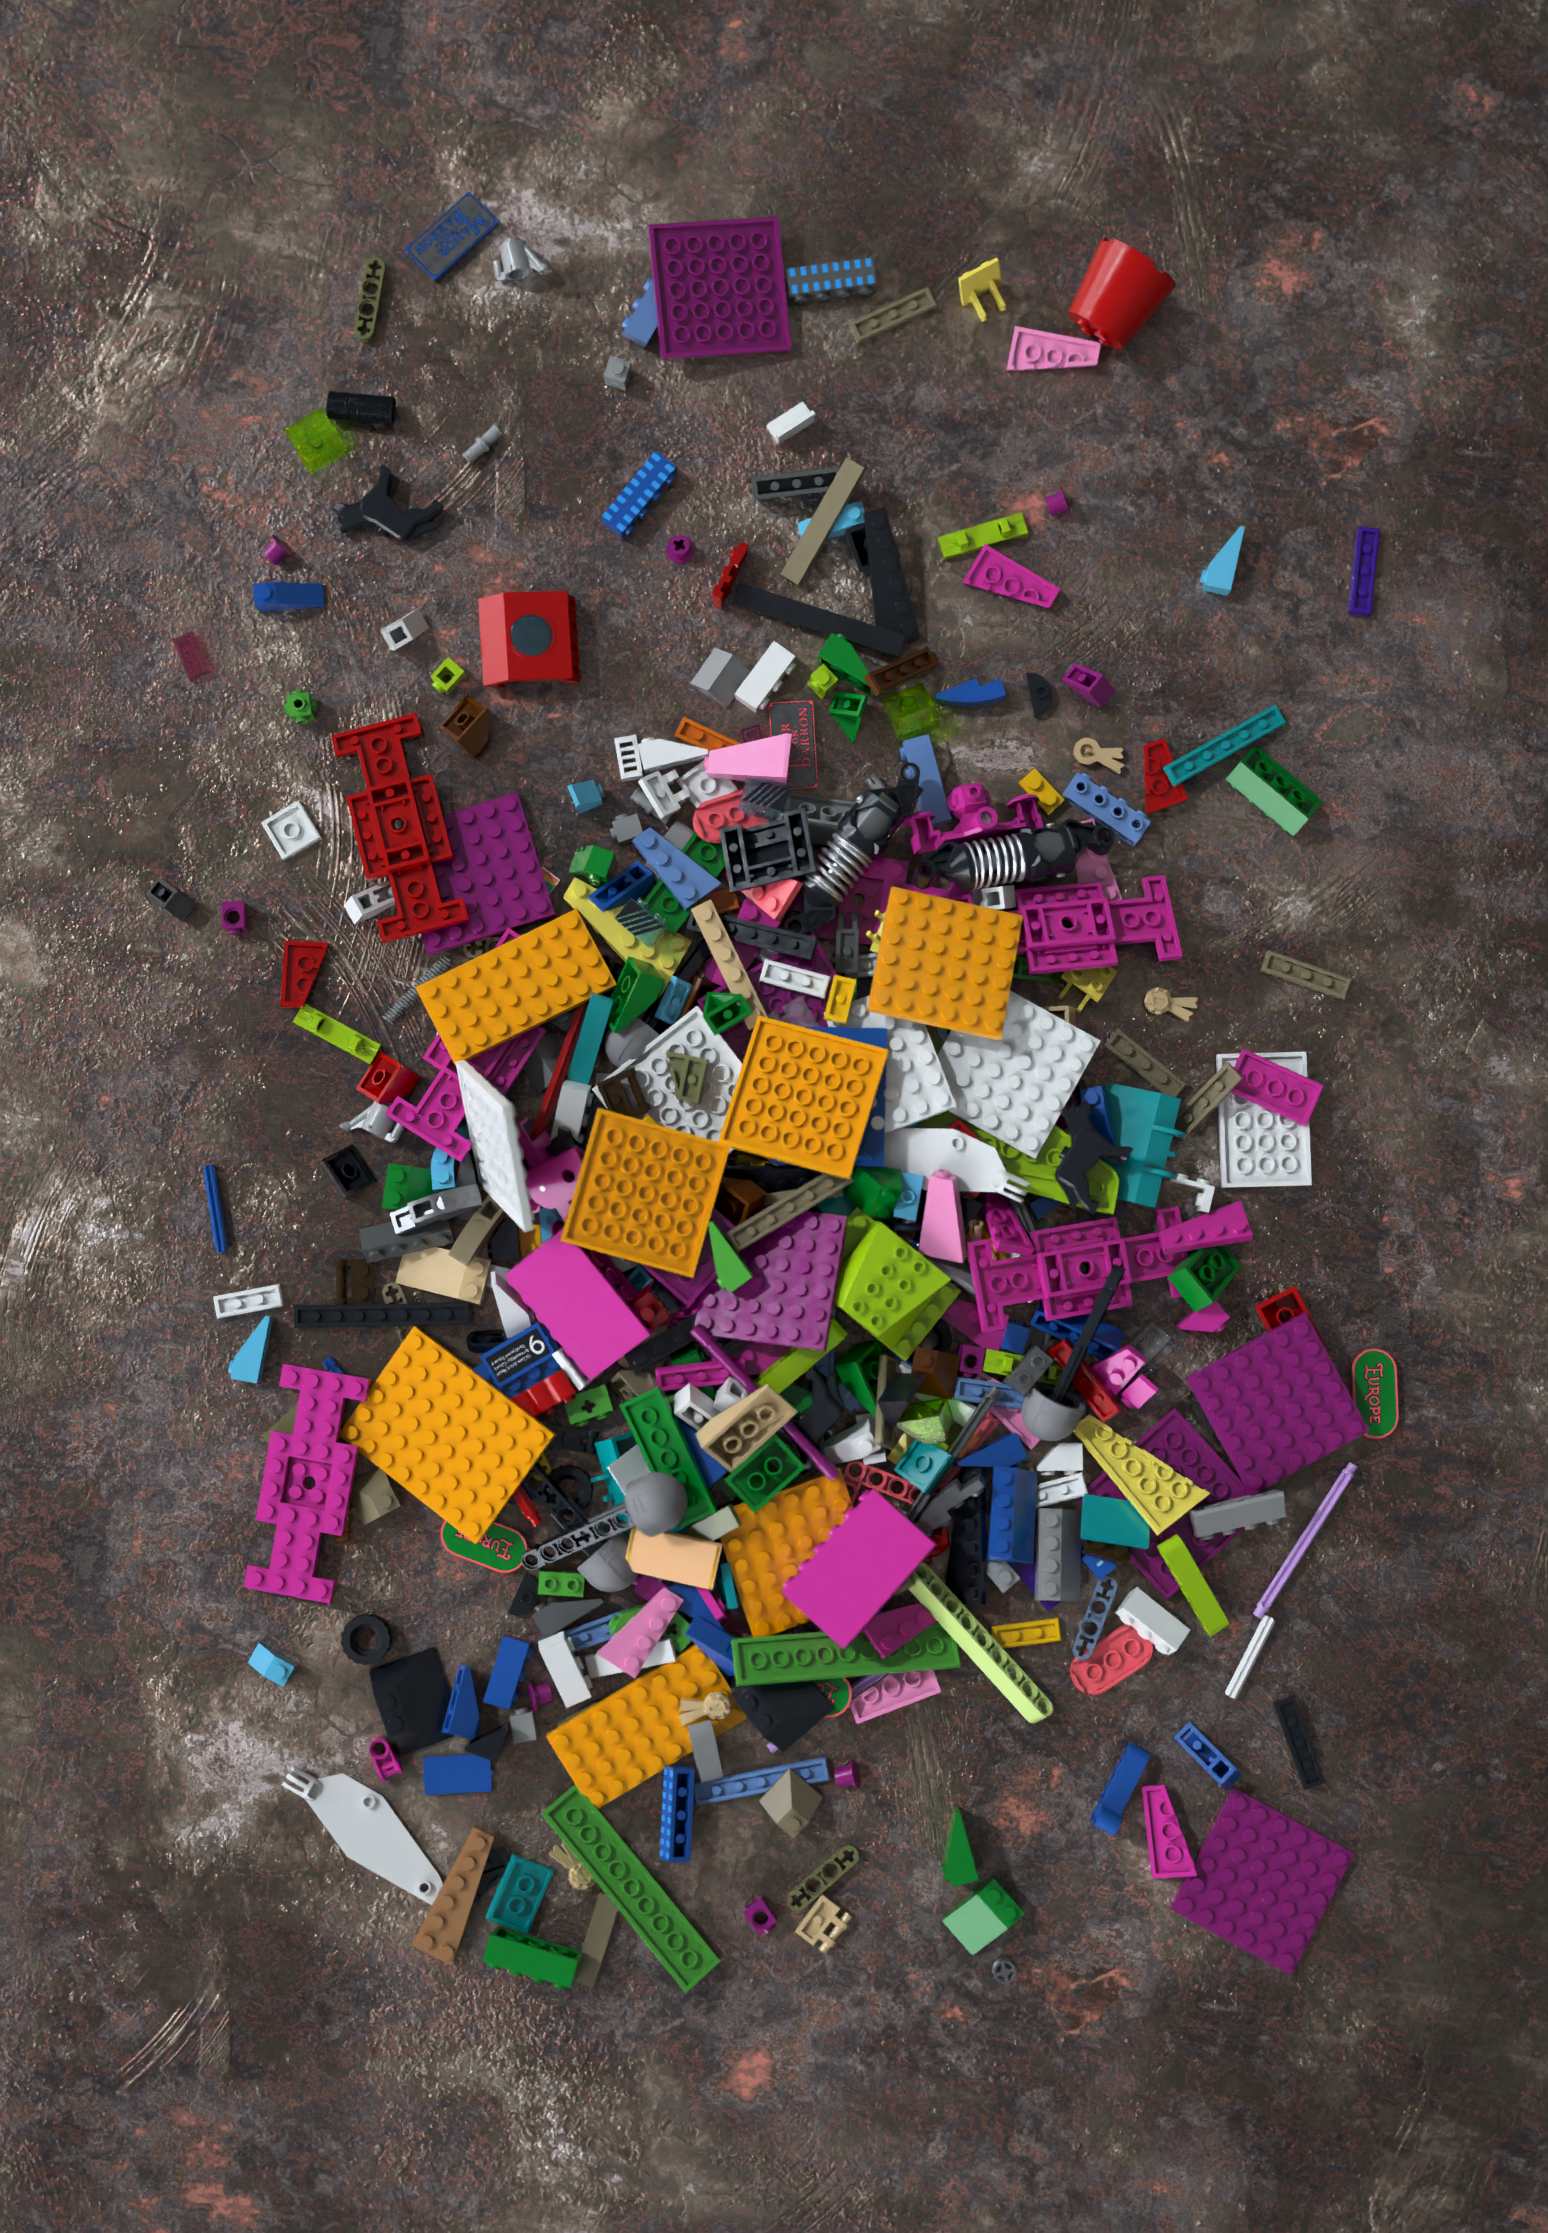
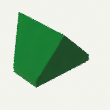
[828,692,868,744]
[703,992,753,1036]

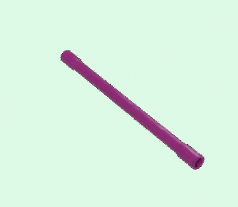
[690,1323,840,1481]

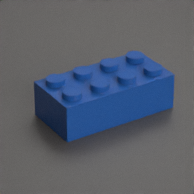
[473,1327,562,1399]

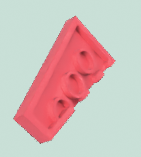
[722,868,803,921]

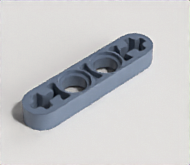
[1073,1576,1117,1660]

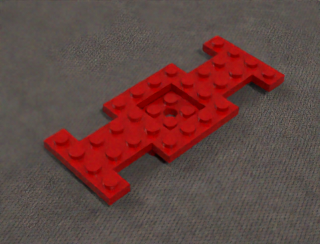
[331,713,470,944]

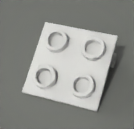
[608,1444,651,1495]

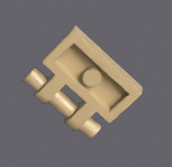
[795,1893,853,1954]

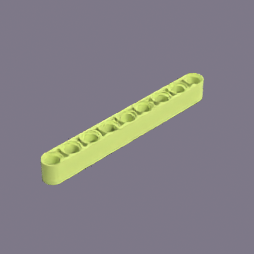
[909,1562,1053,1724]

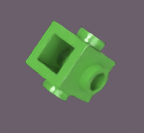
[284,690,317,724]

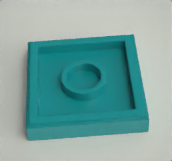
[894,1433,954,1495]
[716,1561,738,1609]

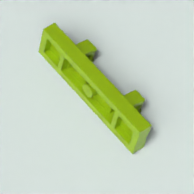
[937,512,1028,560]
[293,1004,382,1065]
[982,1349,1063,1385]

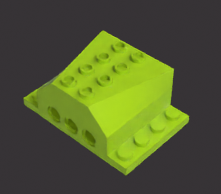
[834,1207,961,1362]

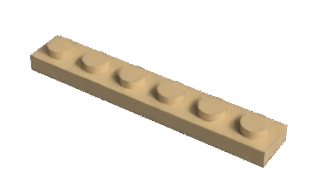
[691,899,768,1031]

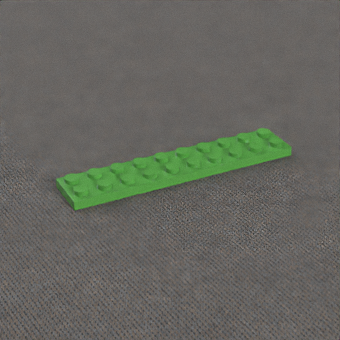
[731,1622,960,1687]
[540,1784,720,1992]

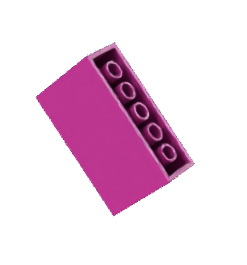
[505,1227,656,1381]
[782,1489,938,1649]

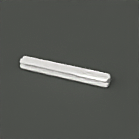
[1225,1615,1275,1699]

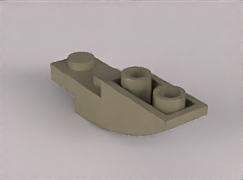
[449,1195,507,1266]

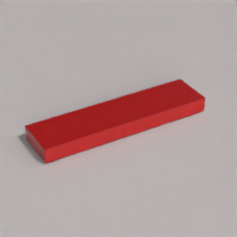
[1048,1337,1122,1423]

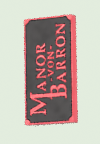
[769,700,818,791]

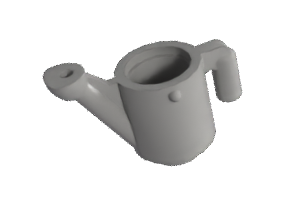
[493,237,552,282]
[339,1101,405,1143]

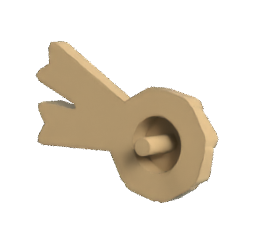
[1073,738,1124,774]
[1144,987,1198,1022]
[678,1691,731,1725]
[548,1843,595,1891]

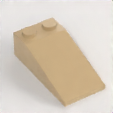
[395,1247,493,1304]
[695,1384,798,1473]

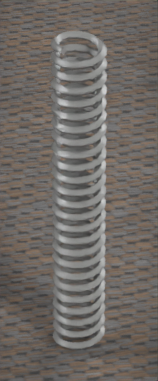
[383,955,451,1024]

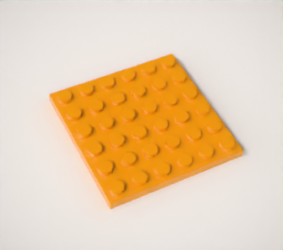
[867,886,1023,1041]
[718,1015,889,1180]
[560,1108,730,1278]
[711,1468,853,1637]

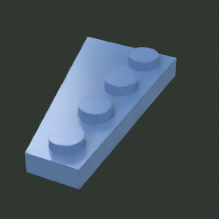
[632,827,722,911]

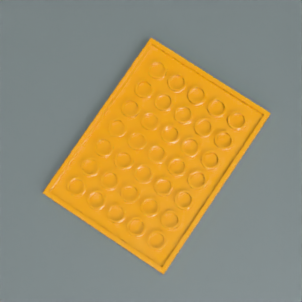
[339,1326,556,1544]

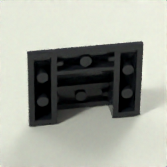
[719,807,817,893]
[369,1647,455,1756]
[727,1676,835,1752]

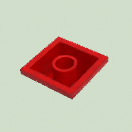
[356,1051,420,1105]

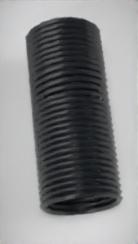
[326,391,396,425]

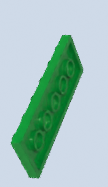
[639,832,726,936]
[620,1386,719,1530]

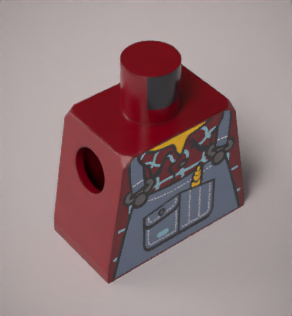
[633,1278,682,1329]

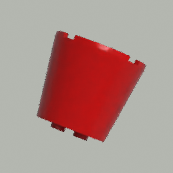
[1067,237,1176,350]

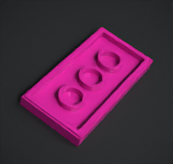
[1231,1049,1324,1127]

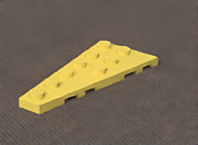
[563,877,692,998]
[1073,1414,1210,1536]

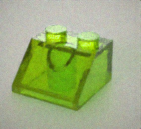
[283,407,347,474]
[881,683,941,742]
[896,1398,954,1445]

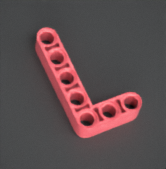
[842,1460,939,1510]

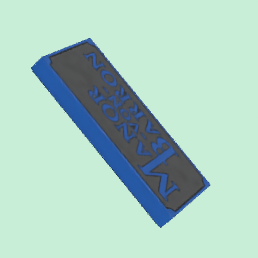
[405,191,499,282]

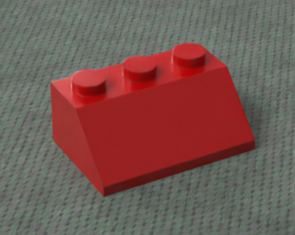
[1254,1286,1326,1348]

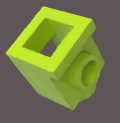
[430,657,467,695]
[807,663,838,700]

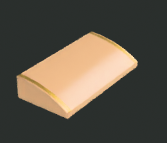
[625,1527,722,1590]

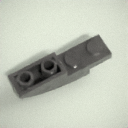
[390,1184,484,1236]
[917,1474,986,1537]

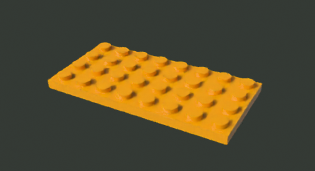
[415,909,617,1066]
[546,1644,748,1812]

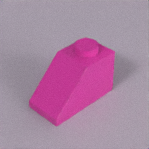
[1176,1300,1230,1332]
[1119,1373,1159,1409]

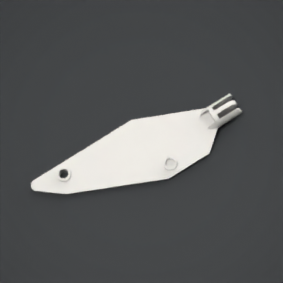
[883,1128,1031,1203]
[282,1765,443,1905]

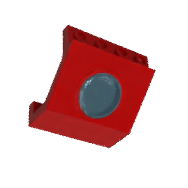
[478,591,580,689]

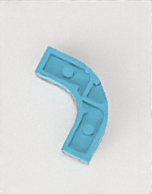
[431,1125,472,1193]

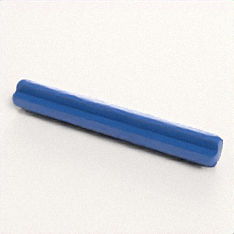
[203,1164,229,1253]

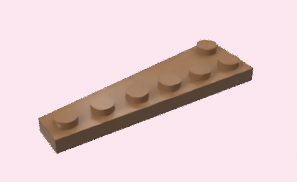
[412,1824,495,1966]

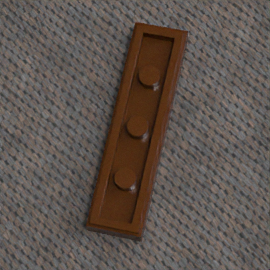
[864,647,939,696]

